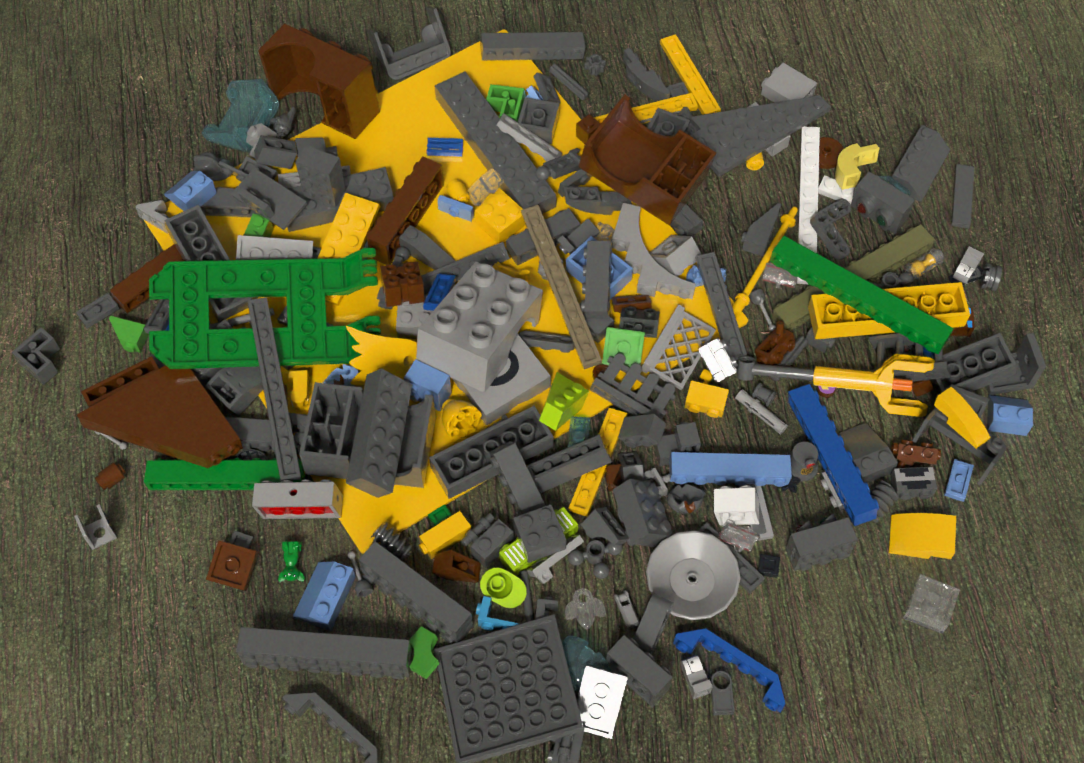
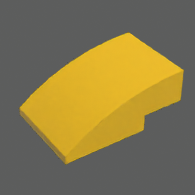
[888,513,956,559]

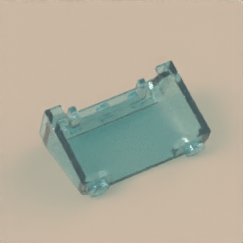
[201,79,279,153]

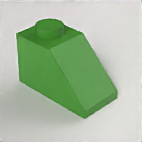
[109,316,149,353]

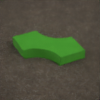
[409,626,440,679]

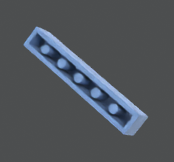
[669,452,792,487]

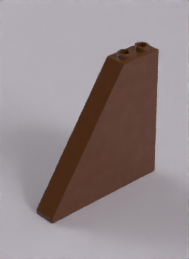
[76,365,243,468]

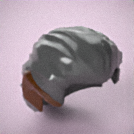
[667,484,706,514]

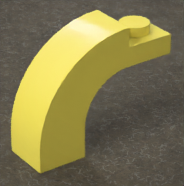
[835,143,879,190]

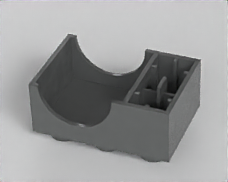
[299,382,436,488]

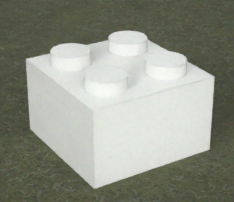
[714,486,759,525]

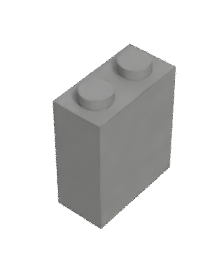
[761,63,817,103]

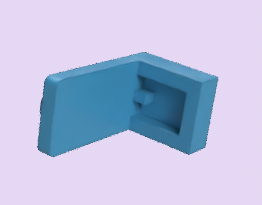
[476,596,519,631]

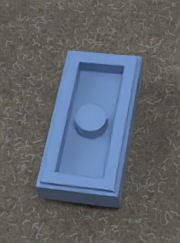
[437,195,474,222]
[944,459,974,502]

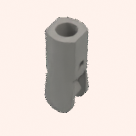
[614,590,640,629]

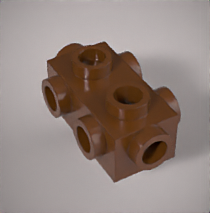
[754,321,795,365]
[891,439,941,468]

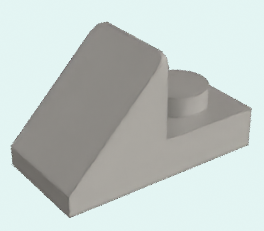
[136,200,169,234]

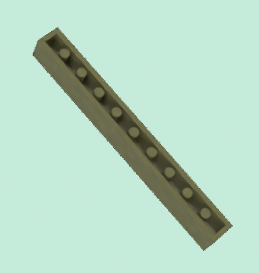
[772,225,935,331]

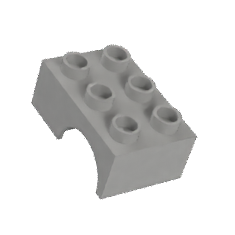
[416,262,543,392]

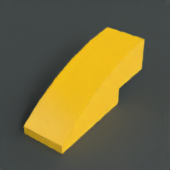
[934,387,990,449]

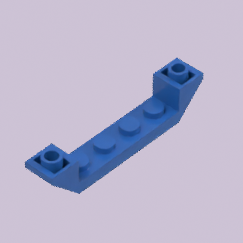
[673,628,786,713]

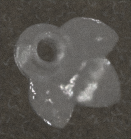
[565,588,606,630]

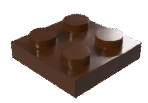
[206,540,258,591]

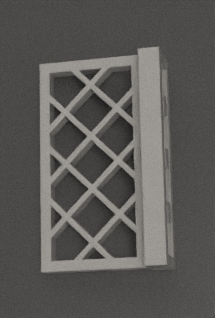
[642,304,716,390]

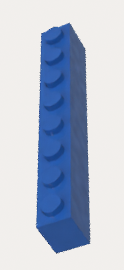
[788,384,879,526]

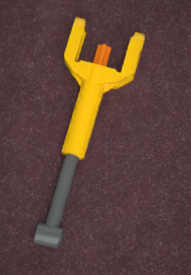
[737,354,935,417]

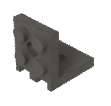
[986,333,1046,395]

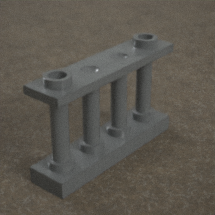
[869,333,951,381]

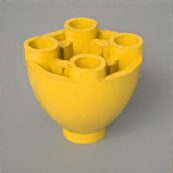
[442,399,482,439]

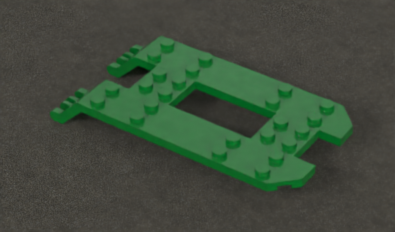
[149,248,381,369]

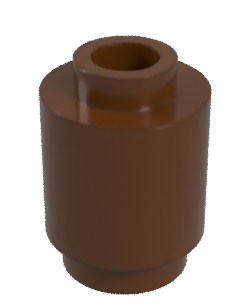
[95,462,126,490]

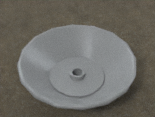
[646,530,741,620]

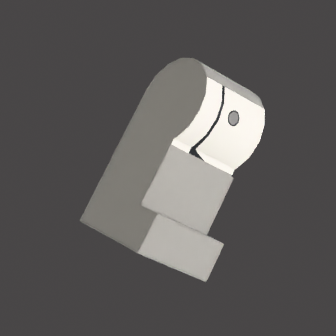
[953,246,984,284]
[681,655,713,699]

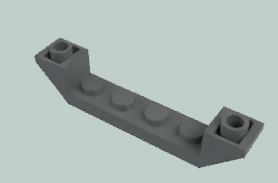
[282,693,379,763]

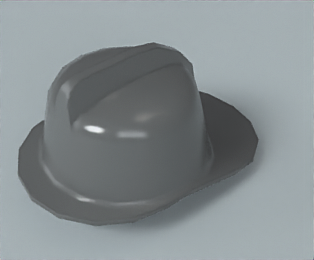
[193,152,233,181]

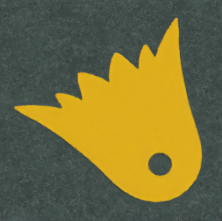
[346,326,417,391]

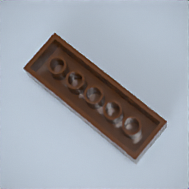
[366,156,444,265]

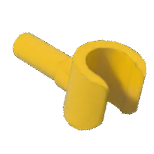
[700,369,712,384]

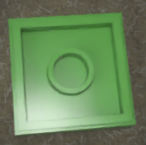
[602,327,645,368]

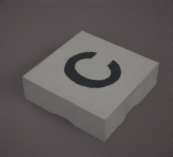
[452,333,551,426]

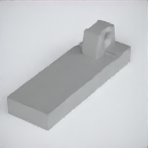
[526,535,584,584]

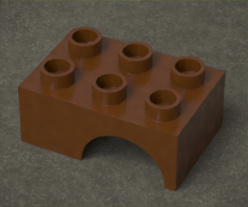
[258,23,380,139]
[578,94,716,226]

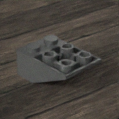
[205,367,263,416]

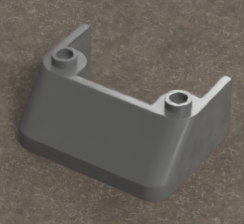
[367,6,451,80]
[912,407,1006,486]

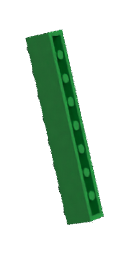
[144,458,307,490]

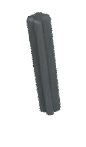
[549,64,589,100]
[770,336,808,381]

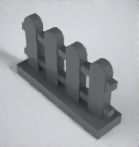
[590,354,676,420]

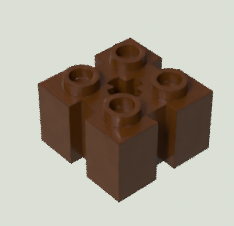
[380,262,424,307]

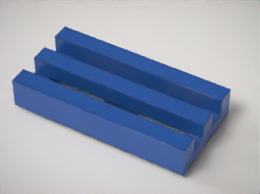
[427,138,463,157]

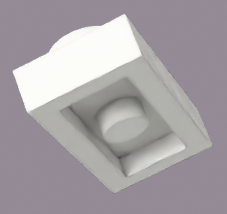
[818,175,856,204]

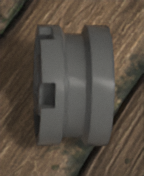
[980,263,1002,291]

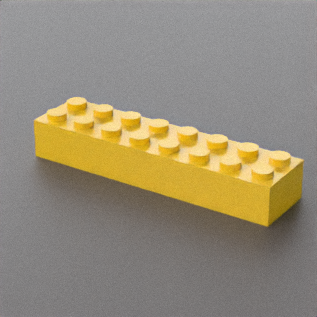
[808,282,970,339]

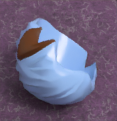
[323,364,359,387]

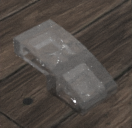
[467,168,504,206]

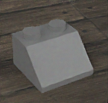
[649,235,702,276]

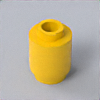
[746,152,764,170]
[446,179,470,204]

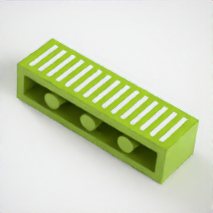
[499,507,578,576]

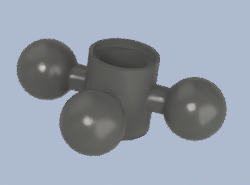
[870,272,913,289]
[568,540,623,579]

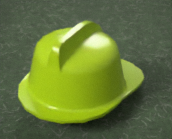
[480,567,527,608]

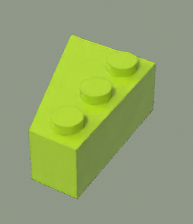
[539,372,589,431]

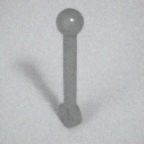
[94,431,127,450]

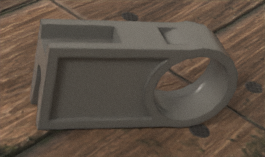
[710,671,735,716]

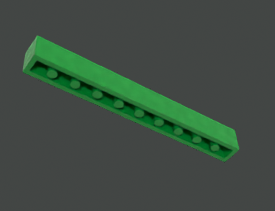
[770,236,954,355]

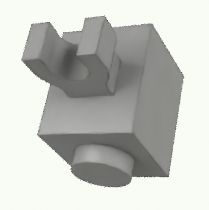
[246,123,277,159]

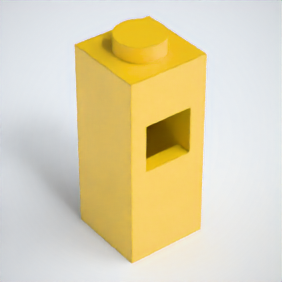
[419,511,471,559]

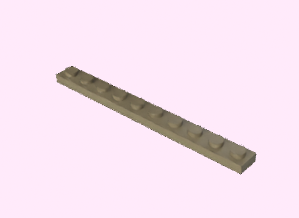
[521,205,602,369]

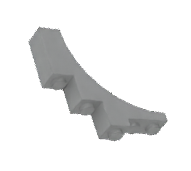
[612,203,696,300]

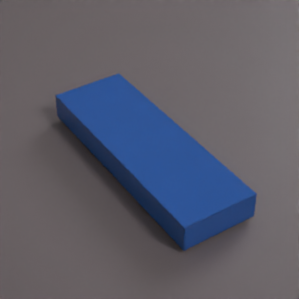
[423,273,456,311]

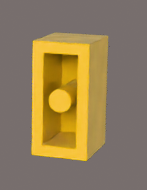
[685,381,729,418]

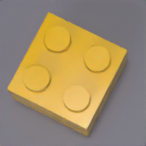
[475,190,526,244]

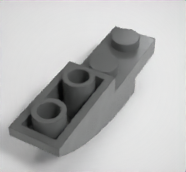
[623,48,671,102]
[563,187,632,215]

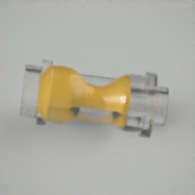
[904,248,944,279]

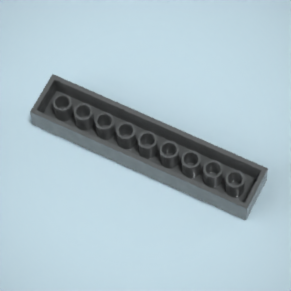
[435,71,556,214]

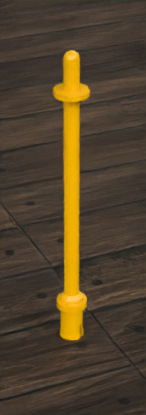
[732,207,798,317]

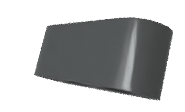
[633,593,674,655]

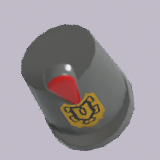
[790,442,818,481]

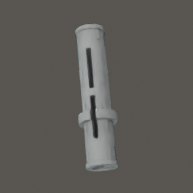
[735,389,788,435]

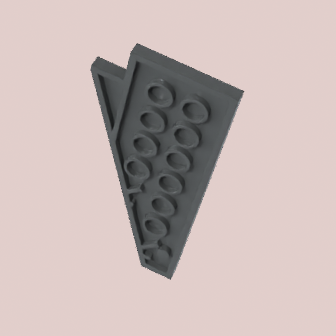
[690,95,831,177]

